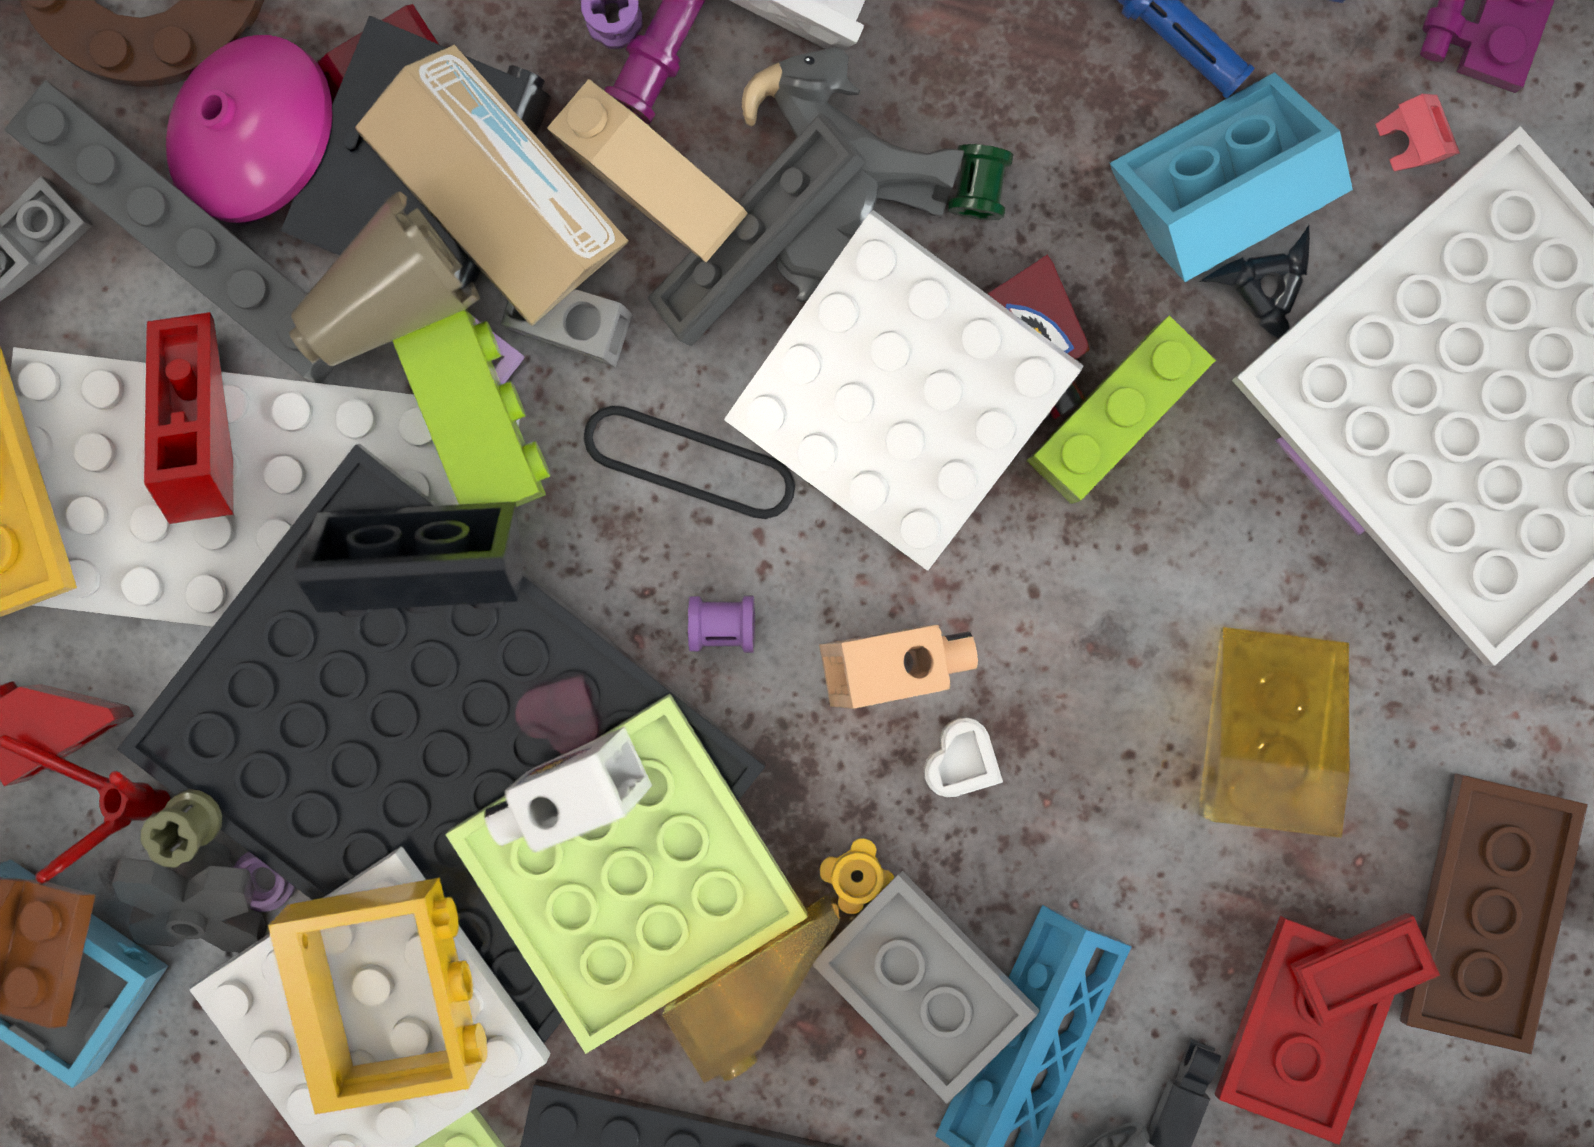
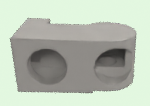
[500,289,633,368]

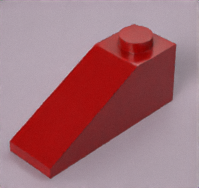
[144,312,234,524]

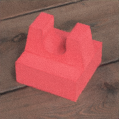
[1375,94,1460,171]

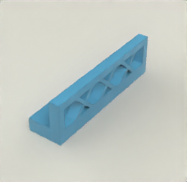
[935,905,1132,1147]

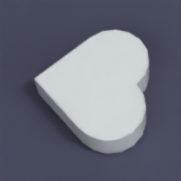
[924,717,1003,797]

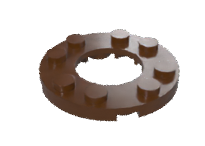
[20,0,264,87]

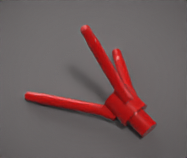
[0,735,170,884]

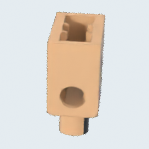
[819,625,978,708]

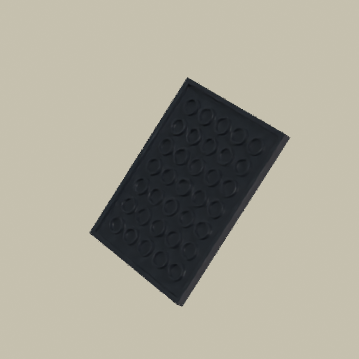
[117,444,766,1043]

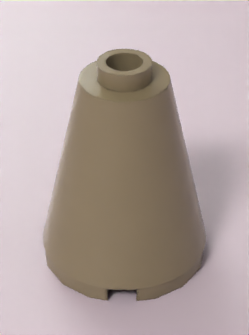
[289,192,480,366]

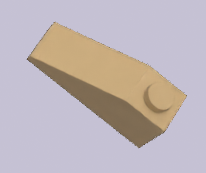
[547,79,748,262]

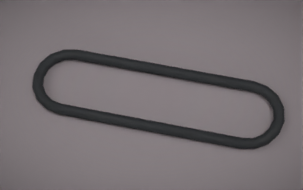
[583,405,795,519]

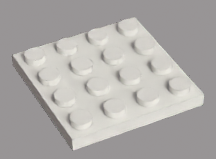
[724,210,1083,571]
[189,846,551,1147]

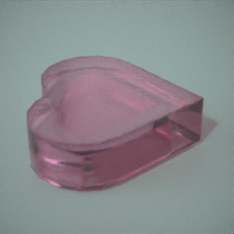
[515,673,598,754]

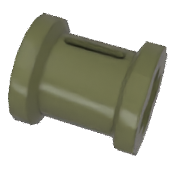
[141,789,222,868]

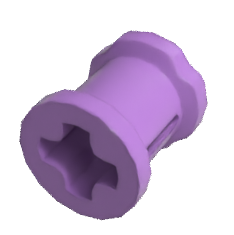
[581,0,643,49]
[688,596,755,653]

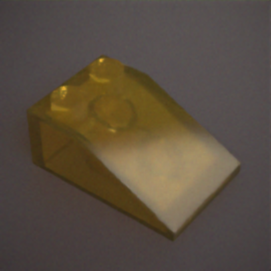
[1198,627,1350,838]
[663,892,840,1084]

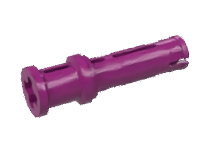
[604,0,705,125]

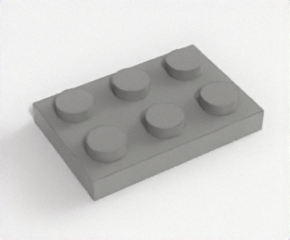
[811,871,1040,1104]

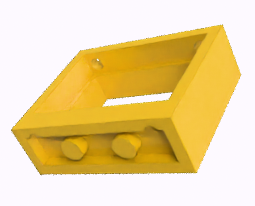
[268,878,487,1115]

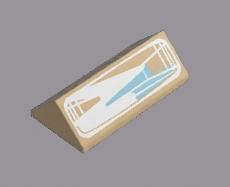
[356,45,628,327]

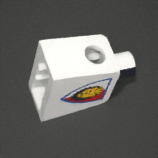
[485,727,652,852]

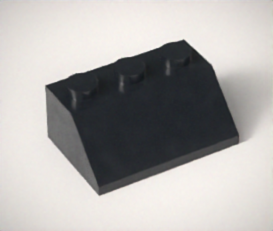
[294,501,523,617]

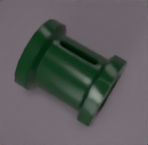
[948,144,1014,220]

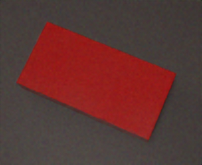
[1290,913,1440,1027]

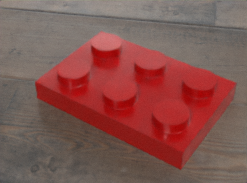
[1214,916,1394,1145]

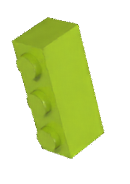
[393,310,550,507]
[1026,316,1216,504]

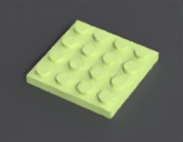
[446,694,808,1054]

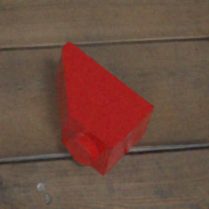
[0,681,134,786]

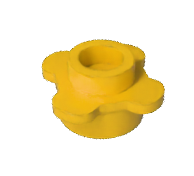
[820,838,894,914]

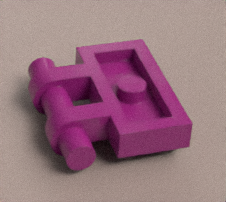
[1420,0,1554,93]

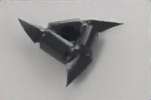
[1199,224,1310,339]

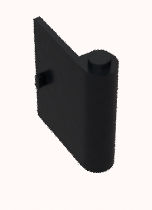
[281,15,552,289]

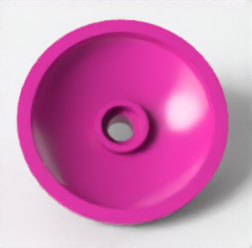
[166,35,332,223]

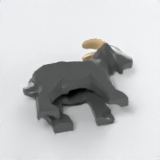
[742,47,964,302]

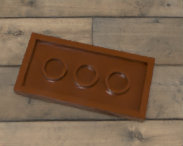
[1399,773,1588,1055]

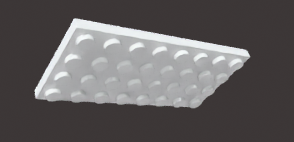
[10,347,520,627]

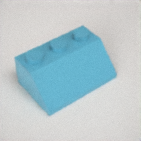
[1110,72,1353,282]

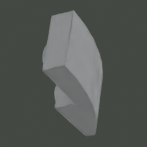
[0,176,93,301]

